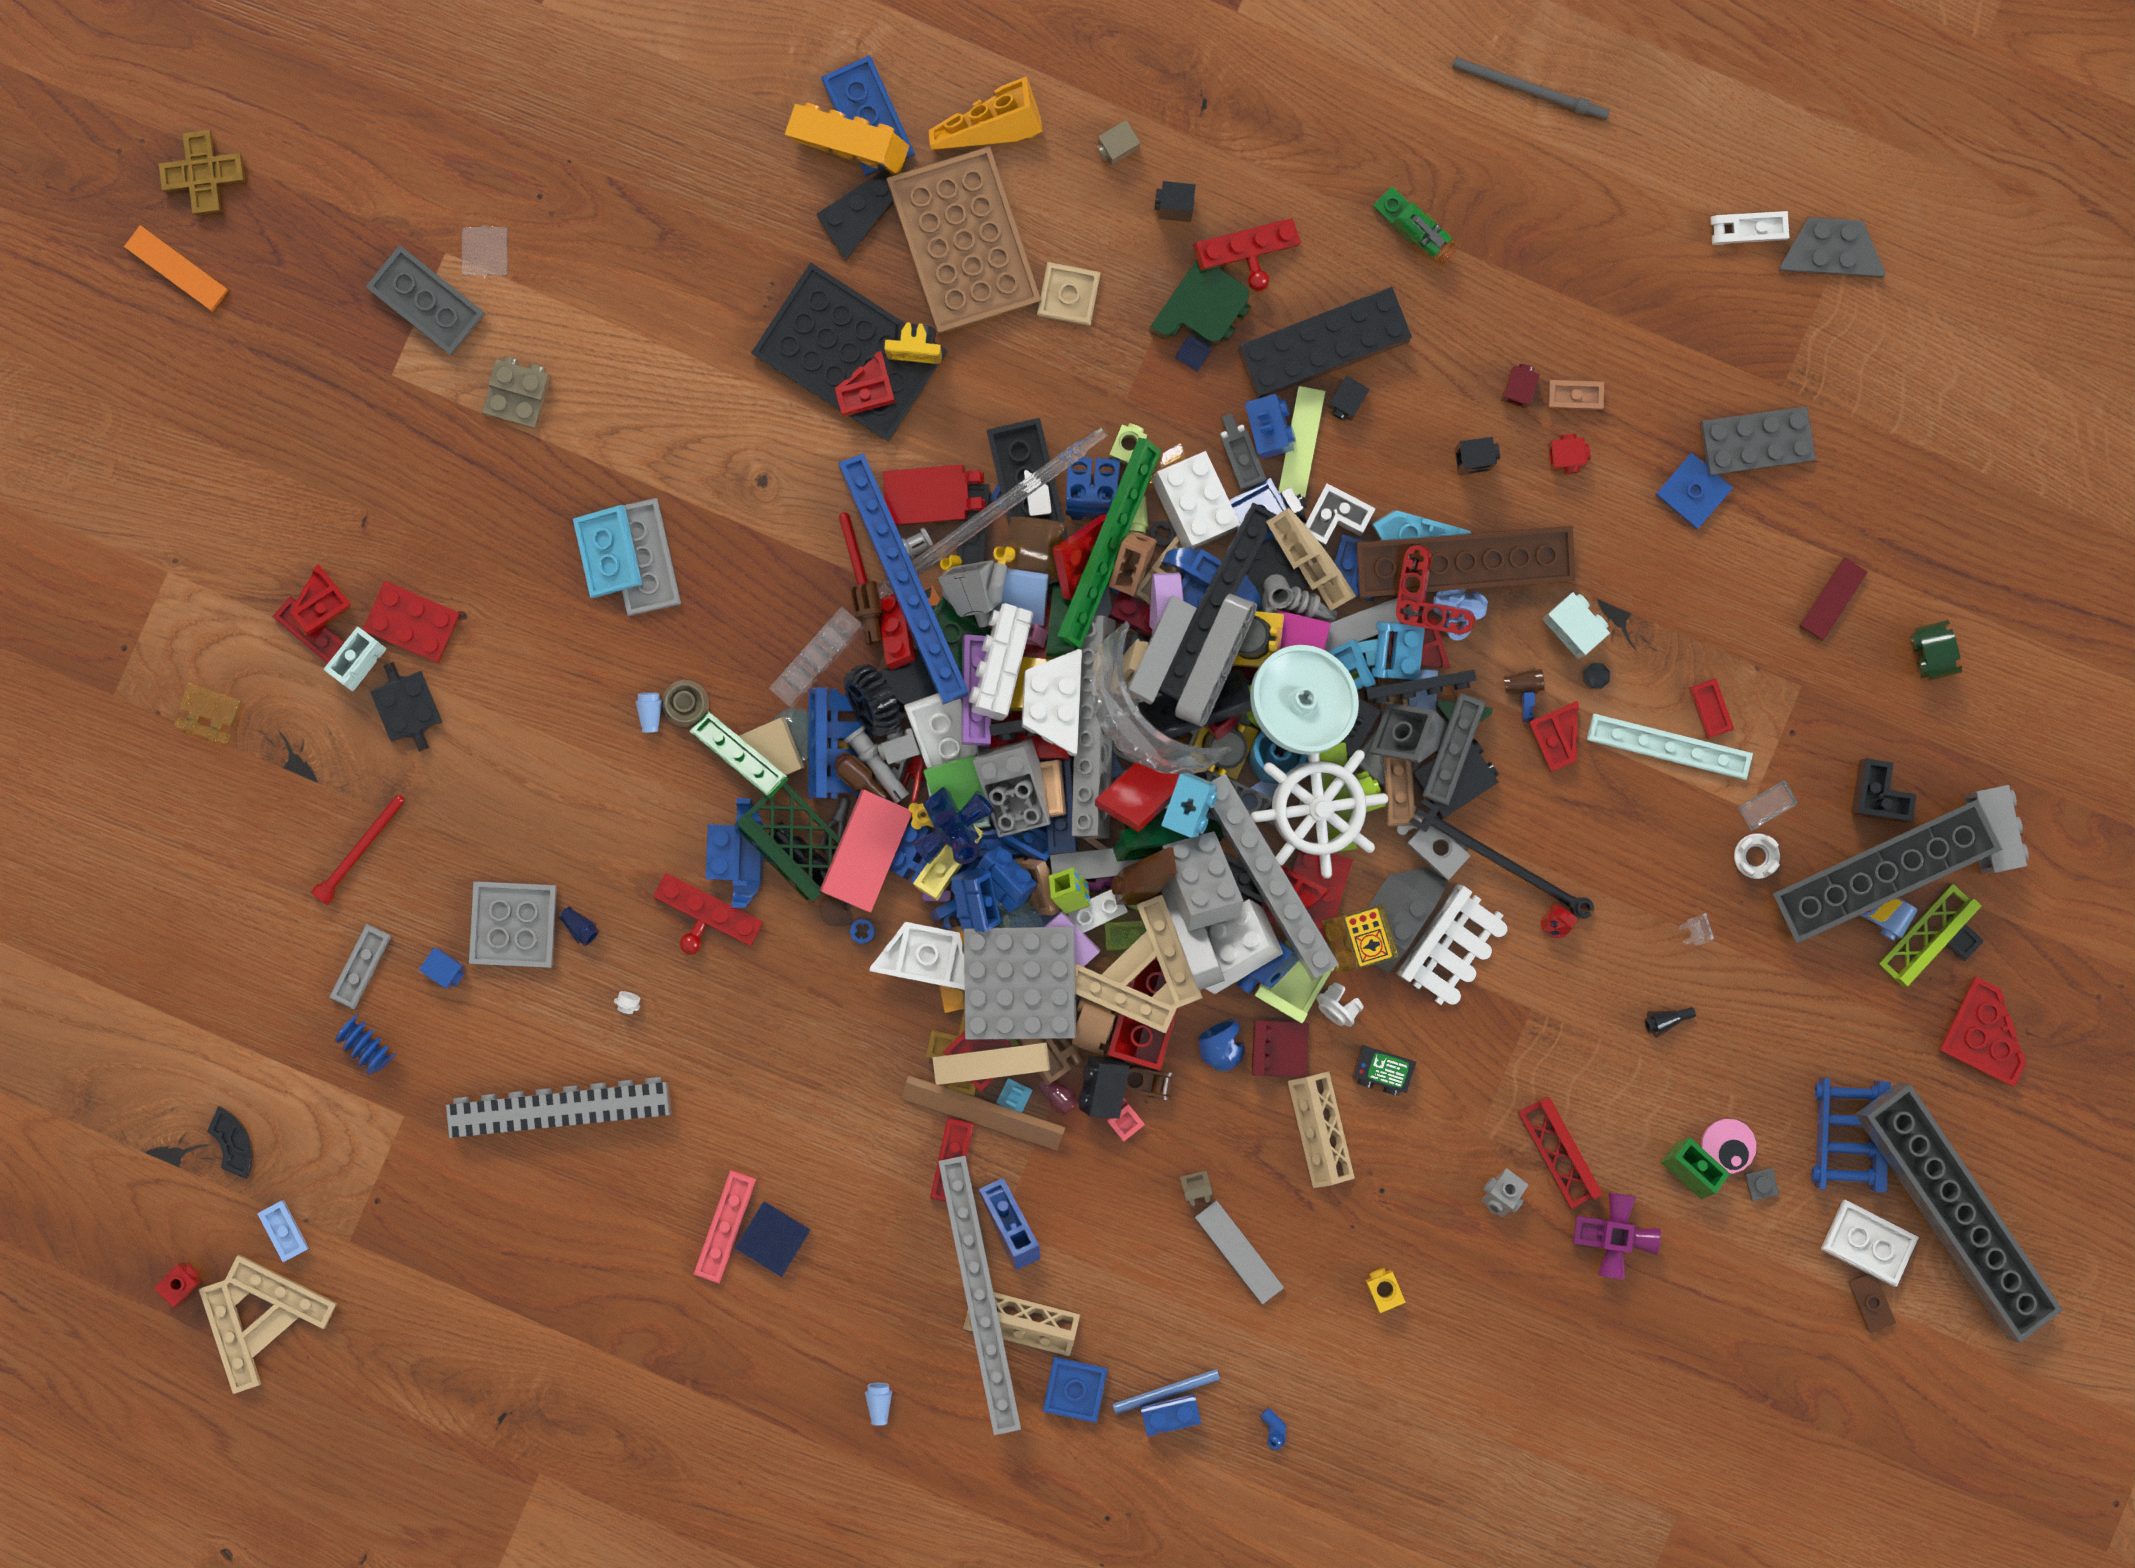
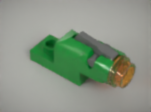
[1372,186,1458,264]

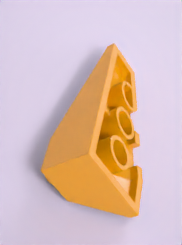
[929,76,1043,150]

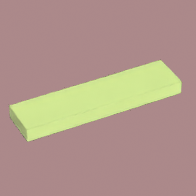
[1278,386,1325,499]

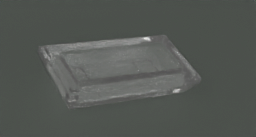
[1737,780,1798,831]

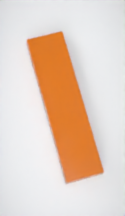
[124,225,229,312]

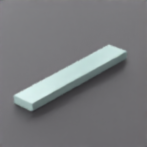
[1586,714,1753,780]

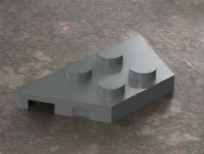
[1779,217,1885,278]

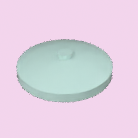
[1250,645,1359,754]

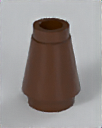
[1504,667,1545,694]

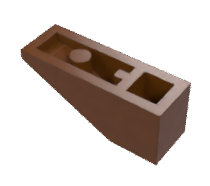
[1111,847,1177,905]

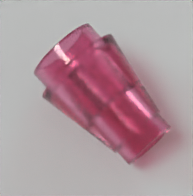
[1038,1080,1078,1116]

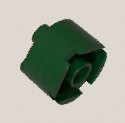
[1910,620,1962,681]

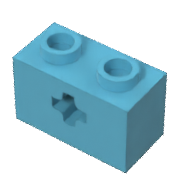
[1161,773,1218,838]

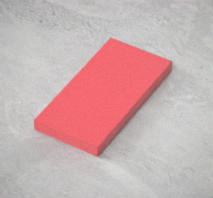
[820,790,912,913]

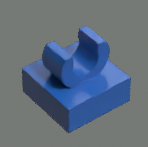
[929,899,961,930]

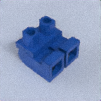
[1066,456,1120,520]

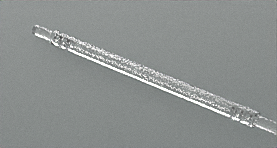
[878,427,1108,599]

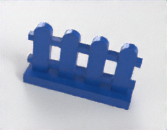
[808,687,875,799]

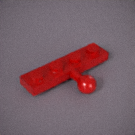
[1193,218,1301,291]
[653,872,763,955]

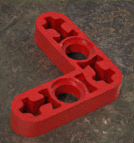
[1396,545,1476,634]

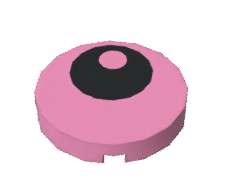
[1701,1118,1756,1174]

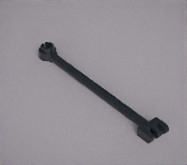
[1409,799,1594,919]

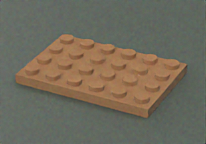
[886,146,1041,335]

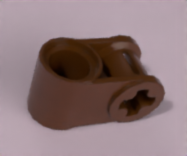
[1125,1067,1176,1101]

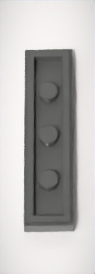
[1422,693,1486,806]

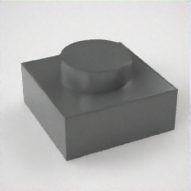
[1744,1167,1779,1201]

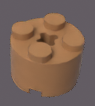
[1070,997,1119,1056]

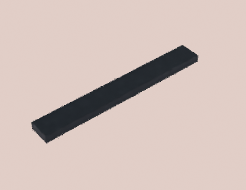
[1158,502,1277,703]

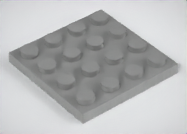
[964,927,1076,1039]

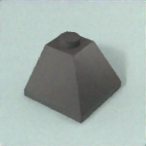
[1370,702,1448,763]

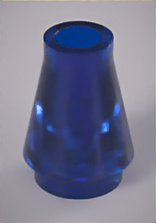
[559,906,599,946]

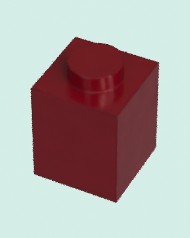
[1501,364,1540,409]

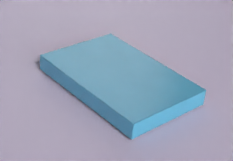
[573,505,642,598]

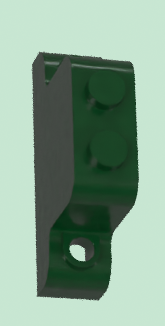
[1150,237,1251,346]
[1113,808,1224,862]

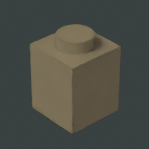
[1096,120,1140,165]

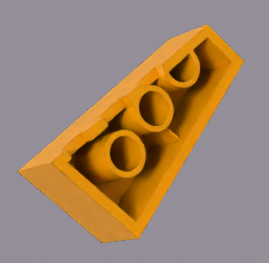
[785,102,910,175]

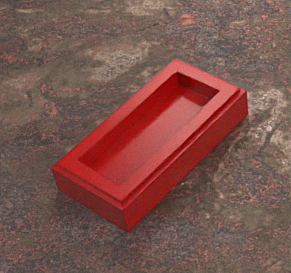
[1689,678,1734,739]

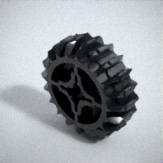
[844,664,901,737]

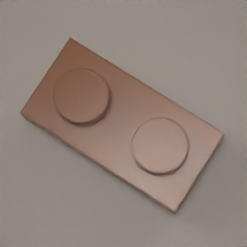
[1548,380,1604,410]

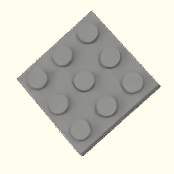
[469,881,557,968]

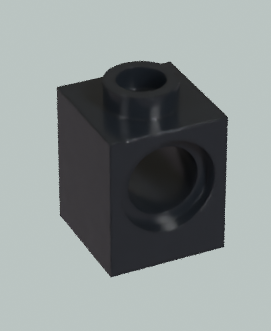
[1328,375,1370,421]

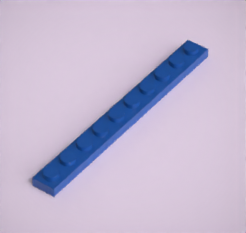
[838,453,969,705]

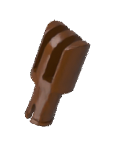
[850,581,883,645]
[834,753,888,799]

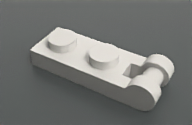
[1710,211,1789,245]

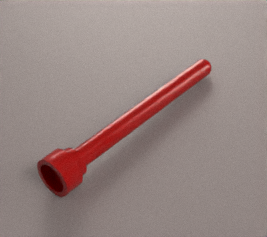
[839,512,882,634]
[311,795,405,906]

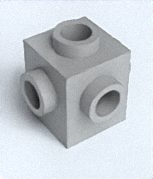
[1481,1168,1528,1218]

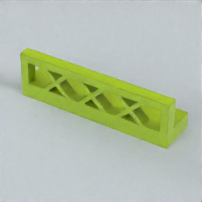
[1878,884,1982,986]

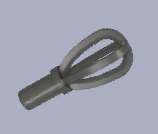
[820,797,851,855]

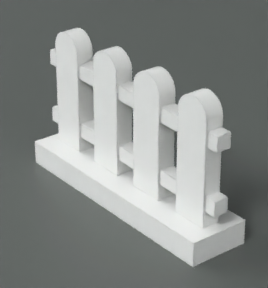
[1395,884,1507,1005]

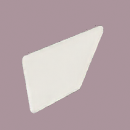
[1024,470,1051,516]

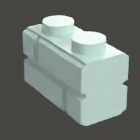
[323,626,386,692]

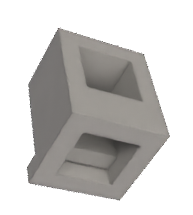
[878,728,922,764]

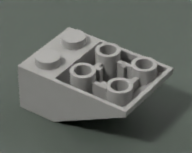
[973,738,1051,837]

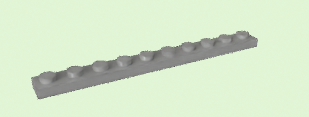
[938,1156,1021,1435]

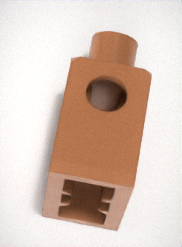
[1108,531,1157,596]

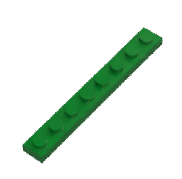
[1057,438,1162,649]

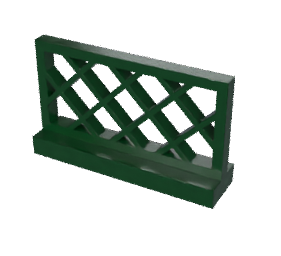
[734,782,841,905]

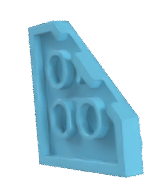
[1371,510,1471,540]

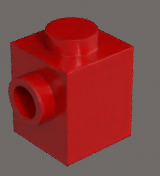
[1548,434,1591,474]
[154,1262,203,1308]

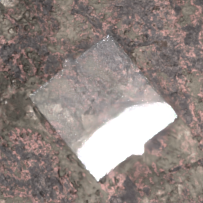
[462,225,508,278]

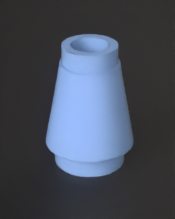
[635,692,662,733]
[865,1382,892,1425]

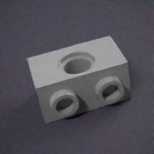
[1406,826,1470,881]

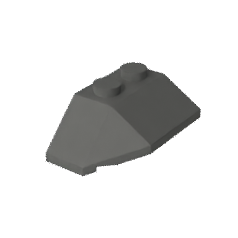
[1364,867,1449,974]

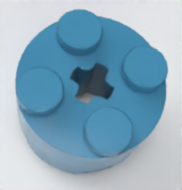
[1249,731,1308,784]

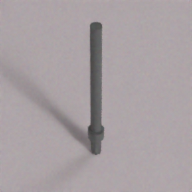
[1453,57,1610,120]

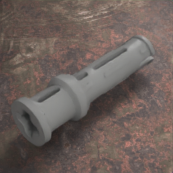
[844,726,910,803]

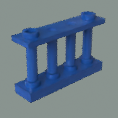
[1811,1078,1891,1192]

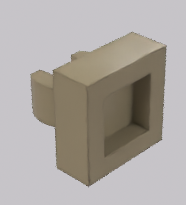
[1180,1170,1213,1206]

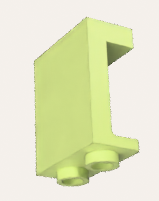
[1253,939,1334,1023]

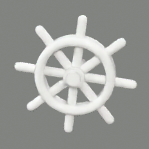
[1250,750,1388,879]

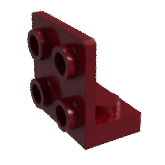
[1251,1020,1309,1078]

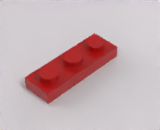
[880,594,915,670]

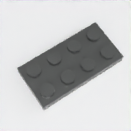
[366,245,486,356]
[1699,406,1816,476]

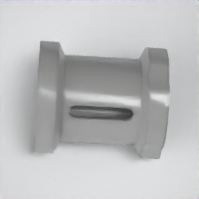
[902,527,935,561]

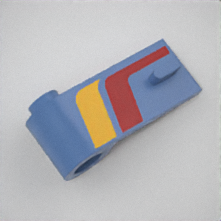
[1860,898,1918,941]

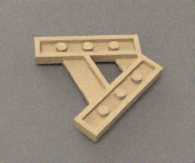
[1075,895,1203,1033]
[199,1254,338,1394]

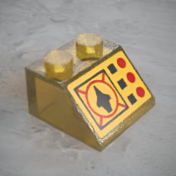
[1322,904,1398,973]

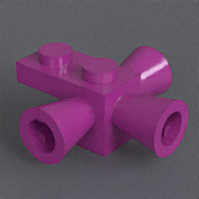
[1572,1193,1661,1279]

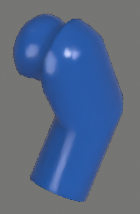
[1259,1407,1287,1450]

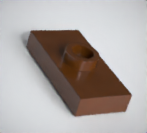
[1848,1274,1896,1333]

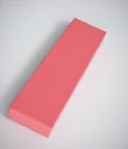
[693,1170,757,1284]

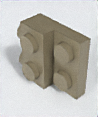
[482,356,551,429]

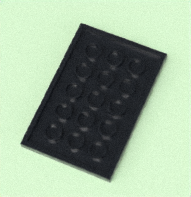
[751,262,948,443]

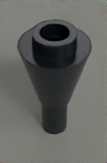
[1644,1007,1696,1038]

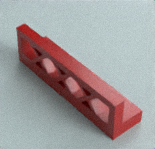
[1518,1096,1603,1209]

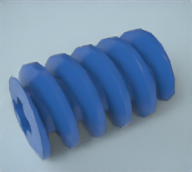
[335,1014,397,1075]

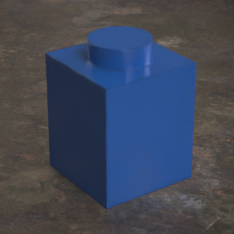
[419,947,465,989]

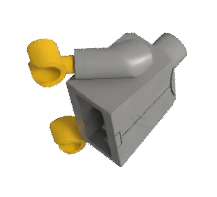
[938,546,1015,627]

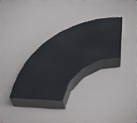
[207,1106,253,1179]

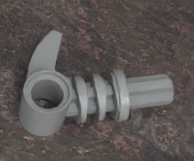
[1262,574,1338,623]

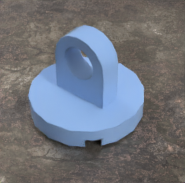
[1433,589,1488,640]

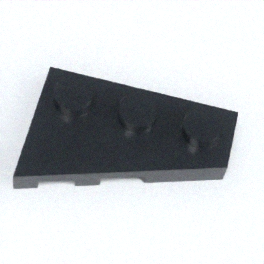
[816,170,893,261]

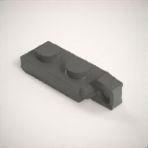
[1220,413,1267,491]

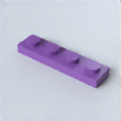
[961,635,991,746]

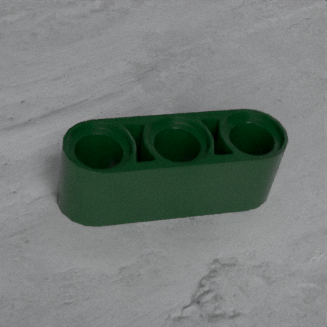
[1045,584,1074,660]

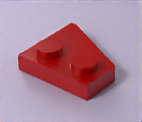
[835,351,895,417]
[289,564,351,637]

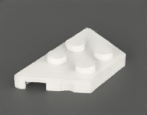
[1022,649,1082,756]
[870,922,965,990]

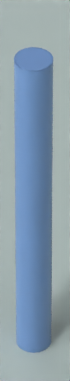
[1113,1369,1220,1414]

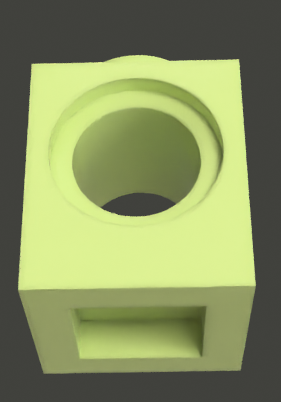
[1109,423,1147,465]

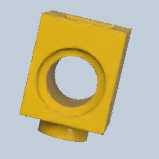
[1365,1268,1406,1313]

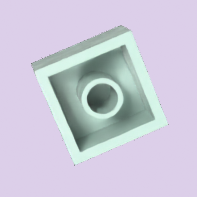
[1542,592,1610,659]

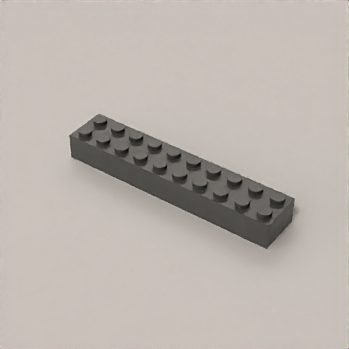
[1855,1082,2063,1343]

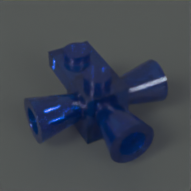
[913,786,994,864]

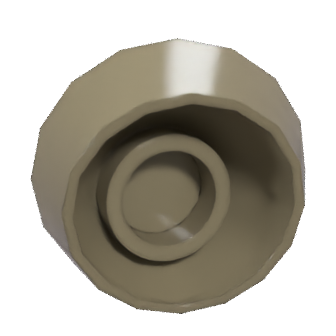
[662,679,709,727]

